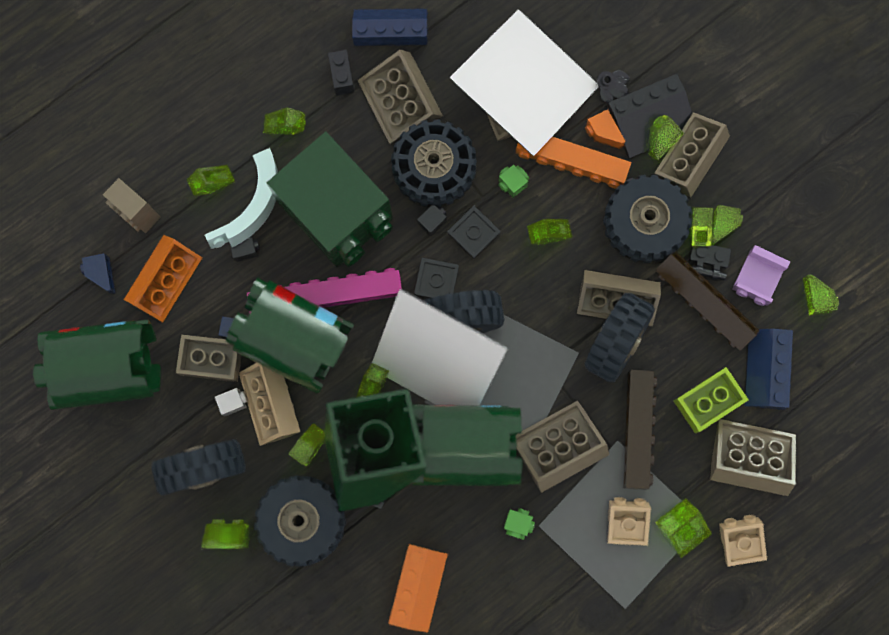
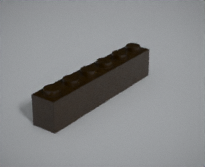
[656,252,760,350]
[623,370,657,490]

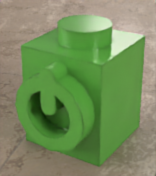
[499,165,529,198]
[503,508,535,540]

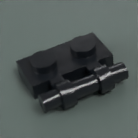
[689,241,731,281]

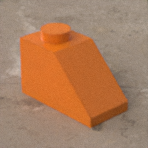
[585,109,626,149]

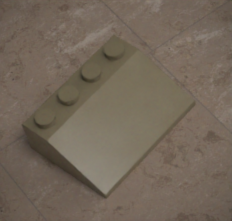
[358,50,443,144]
[516,401,609,493]
[710,419,796,496]

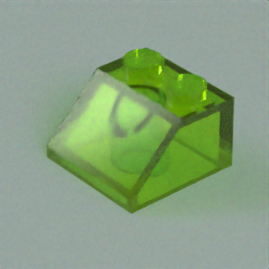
[655,498,712,558]
[201,520,249,549]

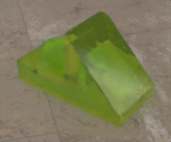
[689,207,713,246]

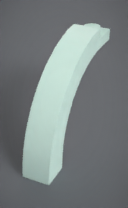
[205,148,278,249]

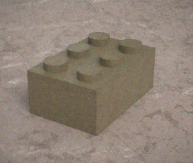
[103,178,161,233]
[176,335,242,382]

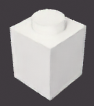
[215,388,247,416]

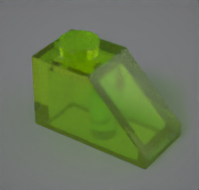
[264,107,305,135]
[649,115,685,161]
[187,165,235,196]
[709,205,743,245]
[527,219,572,244]
[803,274,839,316]
[356,363,389,398]
[288,423,325,466]

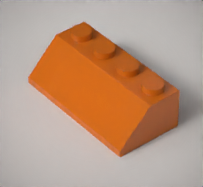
[124,235,202,322]
[389,544,448,632]

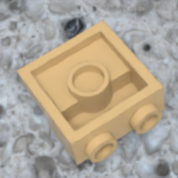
[607,497,651,545]
[719,515,767,566]

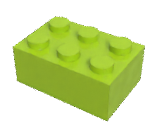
[674,367,748,433]

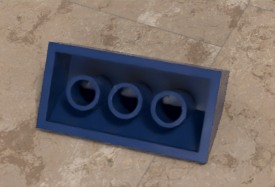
[352,9,427,46]
[744,329,793,410]

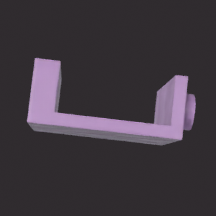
[732,245,790,306]

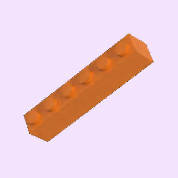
[516,137,631,189]

